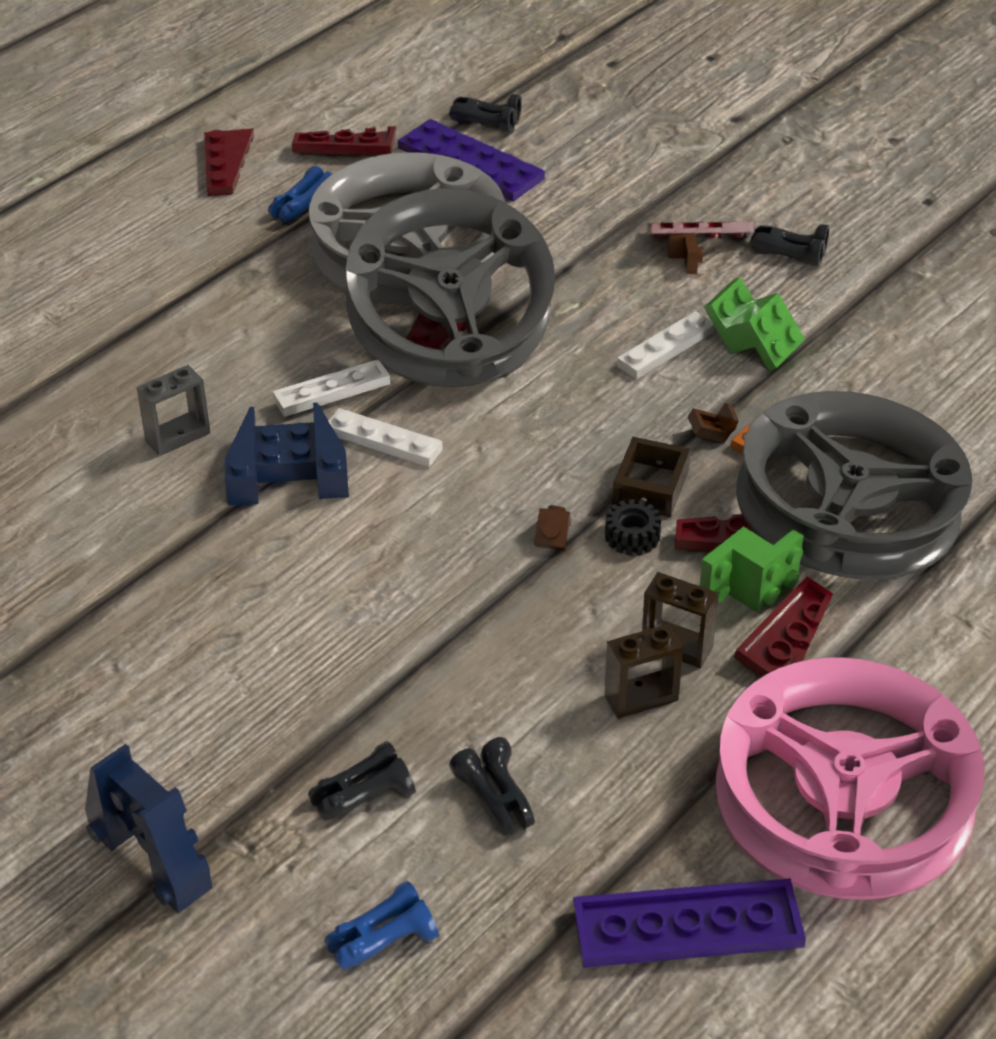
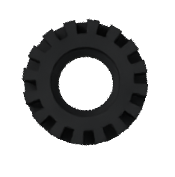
[605,500,661,556]

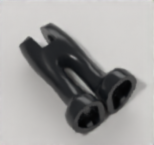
[449,94,522,132]
[750,224,830,266]
[449,737,535,836]
[308,741,416,820]

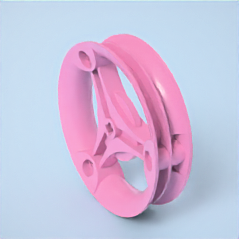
[716,658,985,900]

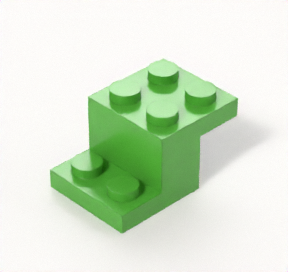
[704,277,805,370]
[700,527,804,613]

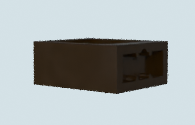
[612,437,690,517]
[641,572,719,668]
[604,623,683,719]

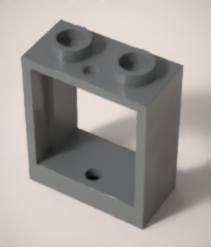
[136,365,210,456]

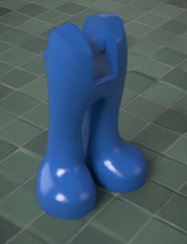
[268,166,332,224]
[324,880,439,969]

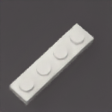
[617,311,715,380]
[273,360,390,417]
[329,408,443,467]

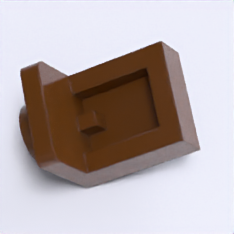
[668,233,703,274]
[688,403,739,443]
[534,505,572,550]

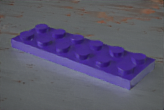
[398,119,545,202]
[573,878,806,968]

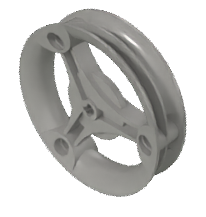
[309,153,505,305]

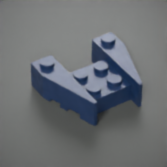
[225,403,349,506]
[85,744,213,914]

